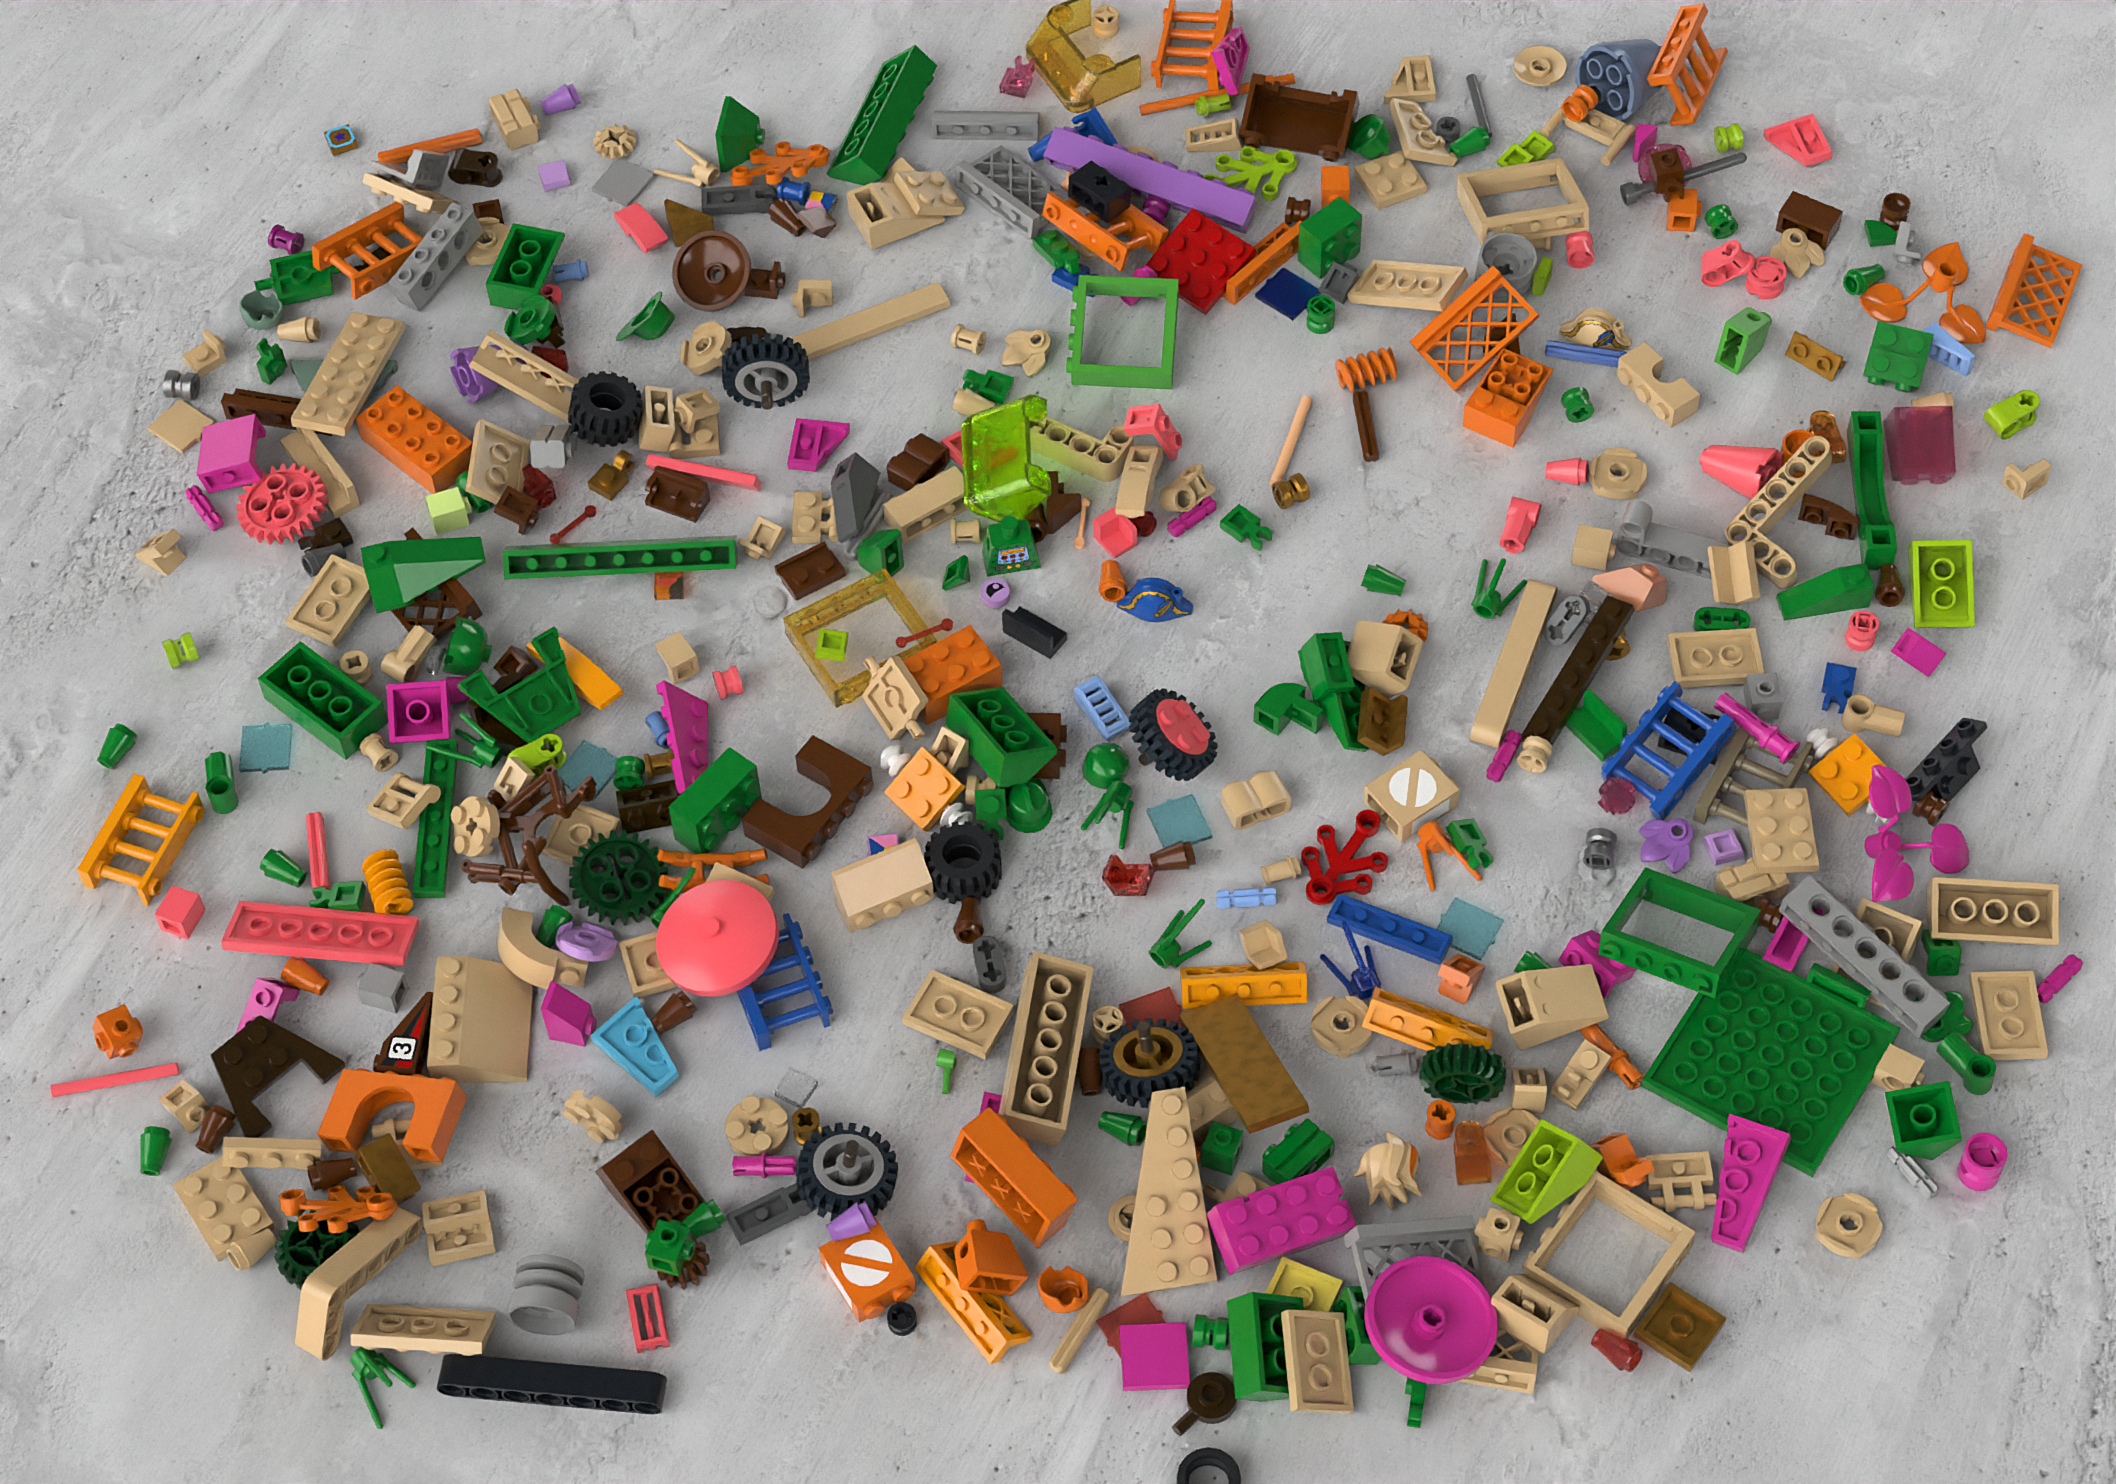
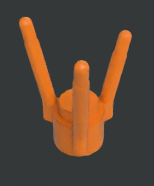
[1416,821,1482,891]

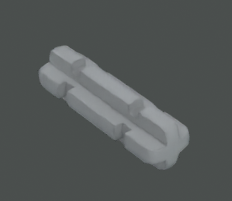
[1887,1145,1939,1200]

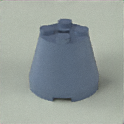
[1576,39,1666,121]

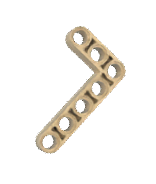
[1725,436,1832,589]
[295,1205,424,1361]

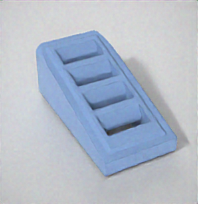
[1922,322,1975,376]
[1074,675,1131,741]

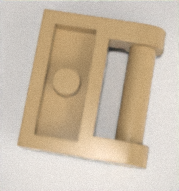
[669,405,720,459]
[365,772,441,830]

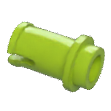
[1195,93,1231,117]

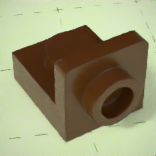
[745,261,786,299]
[494,486,540,535]

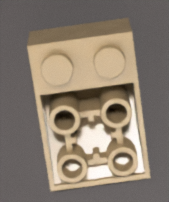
[847,183,945,250]
[1495,964,1610,1051]

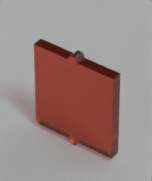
[1119,987,1182,1030]
[1096,1293,1166,1359]

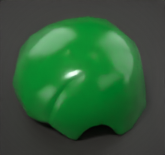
[1082,742,1130,789]

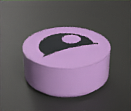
[981,579,1010,608]

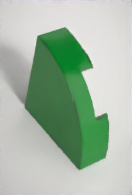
[1864,220,1897,247]

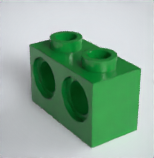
[1332,1286,1382,1365]

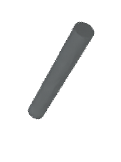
[1466,74,1492,138]

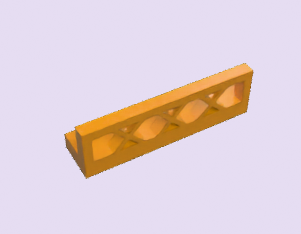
[1180,961,1307,1009]
[1361,987,1493,1051]
[914,1241,1032,1364]

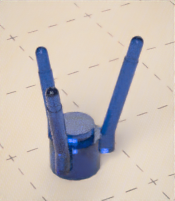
[1320,920,1381,1000]

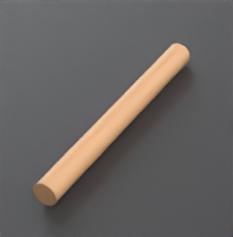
[1269,396,1312,486]

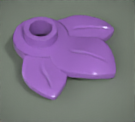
[1639,818,1694,874]

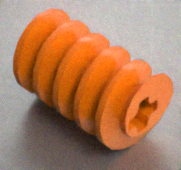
[1335,347,1397,393]

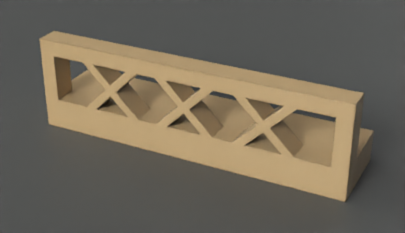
[469,329,579,422]
[280,427,360,519]

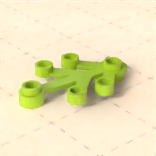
[1203,146,1297,201]

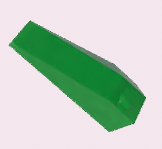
[361,537,486,614]
[1298,641,1369,752]

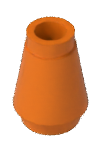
[1099,560,1127,602]
[281,956,329,996]

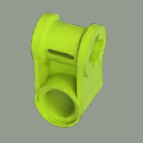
[1983,390,2040,440]
[507,734,567,781]

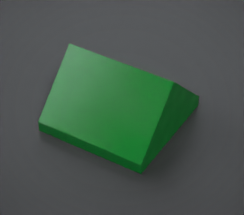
[1885,1081,1962,1160]

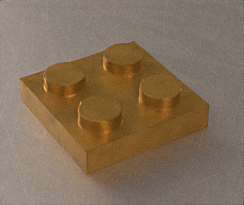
[1633,1282,1727,1372]

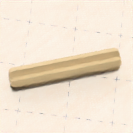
[1049,1287,1109,1374]

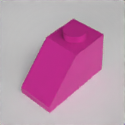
[541,981,597,1047]

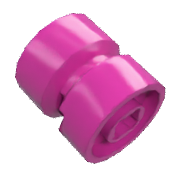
[1957,1133,2008,1191]

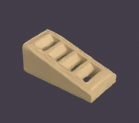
[1185,118,1243,152]

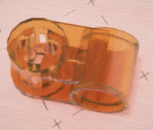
[1806,410,1846,464]
[1453,1120,1492,1186]

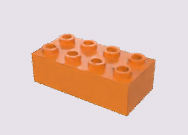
[355,385,473,494]
[950,1107,1078,1249]

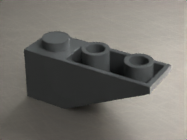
[831,452,881,544]

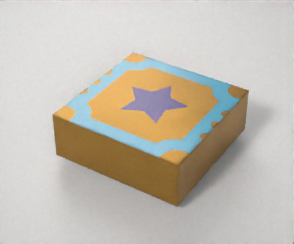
[324,124,358,156]

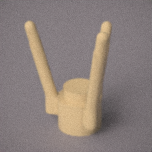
[653,139,720,188]

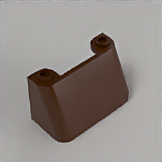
[1239,73,1360,162]

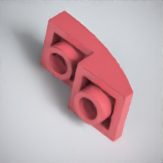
[613,202,669,254]

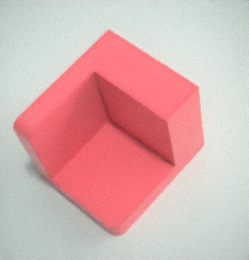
[1093,506,1137,558]
[154,886,205,939]

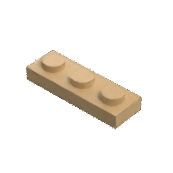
[222,1137,321,1170]

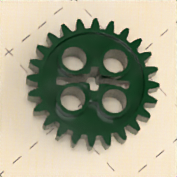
[569,830,668,926]

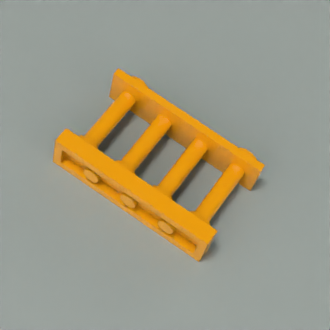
[77,774,204,906]

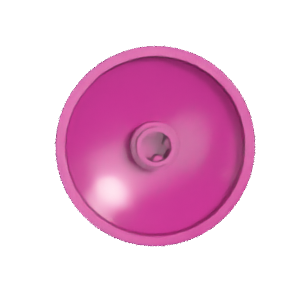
[1364,1256,1498,1384]

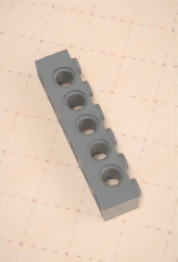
[1779,875,1950,1039]

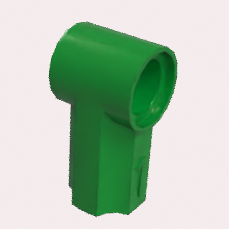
[205,751,239,814]
[1936,1032,1996,1095]

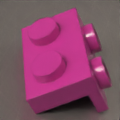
[1559,930,1637,999]

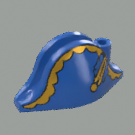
[1116,578,1193,622]

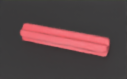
[306,812,329,890]

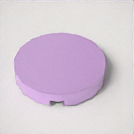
[555,922,618,962]

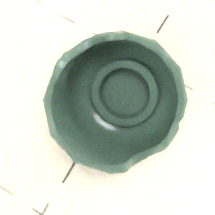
[240,290,284,330]

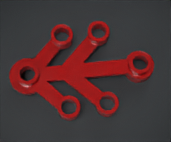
[1301,810,1388,905]

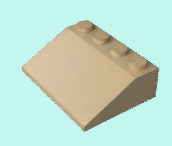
[427,956,534,1083]

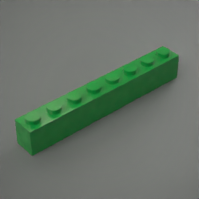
[502,535,738,580]

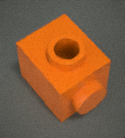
[1666,188,1702,232]

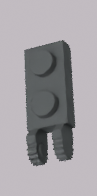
[701,185,777,215]
[726,1183,819,1246]

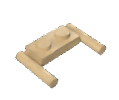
[1540,96,1636,166]

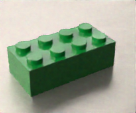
[257,641,388,760]

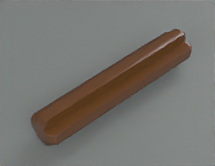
[1353,390,1379,462]

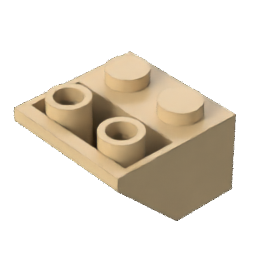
[1347,620,1424,698]
[1491,1274,1580,1354]

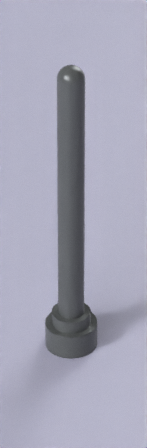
[1620,152,1747,206]

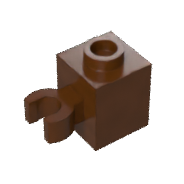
[1649,148,1684,202]

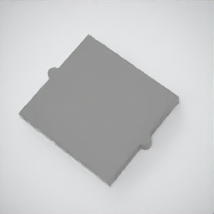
[592,158,655,207]

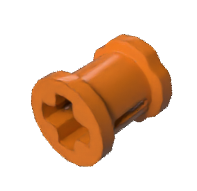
[1425,1100,1456,1140]

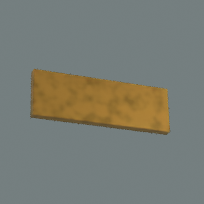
[1179,993,1310,1134]

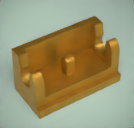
[354,1133,421,1205]

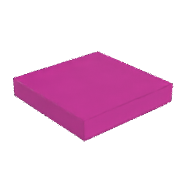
[1119,1322,1190,1391]

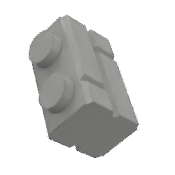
[530,425,578,468]

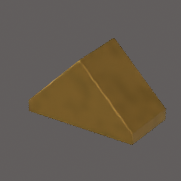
[664,199,715,247]

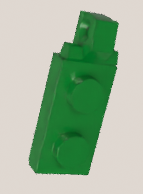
[1032,229,1081,275]

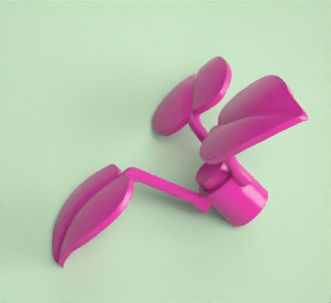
[1864,765,1969,902]

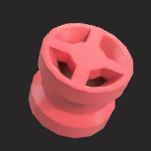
[712,665,744,700]

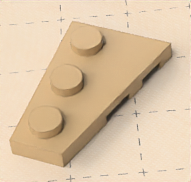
[1389,98,1458,167]

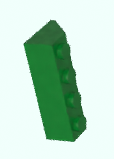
[945,686,1058,788]

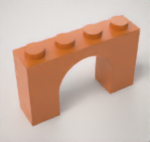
[317,1068,467,1163]

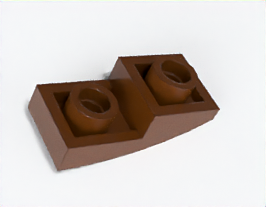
[1798,493,1859,540]

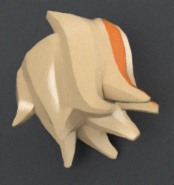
[1353,1131,1422,1211]

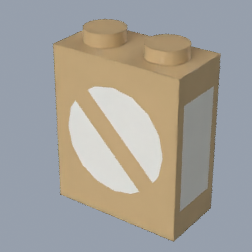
[1363,750,1460,843]

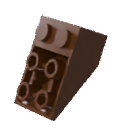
[595,1129,706,1235]

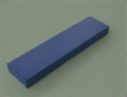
[1327,893,1453,966]

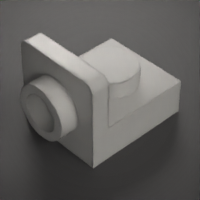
[1892,221,1922,265]

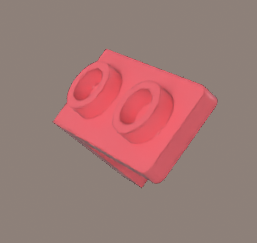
[1123,404,1182,460]

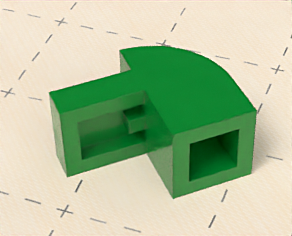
[1253,683,1324,736]

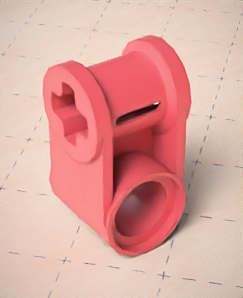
[1701,240,1755,287]

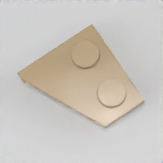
[1384,55,1436,105]

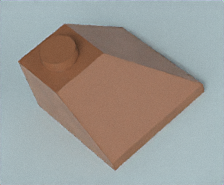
[1592,563,1667,612]

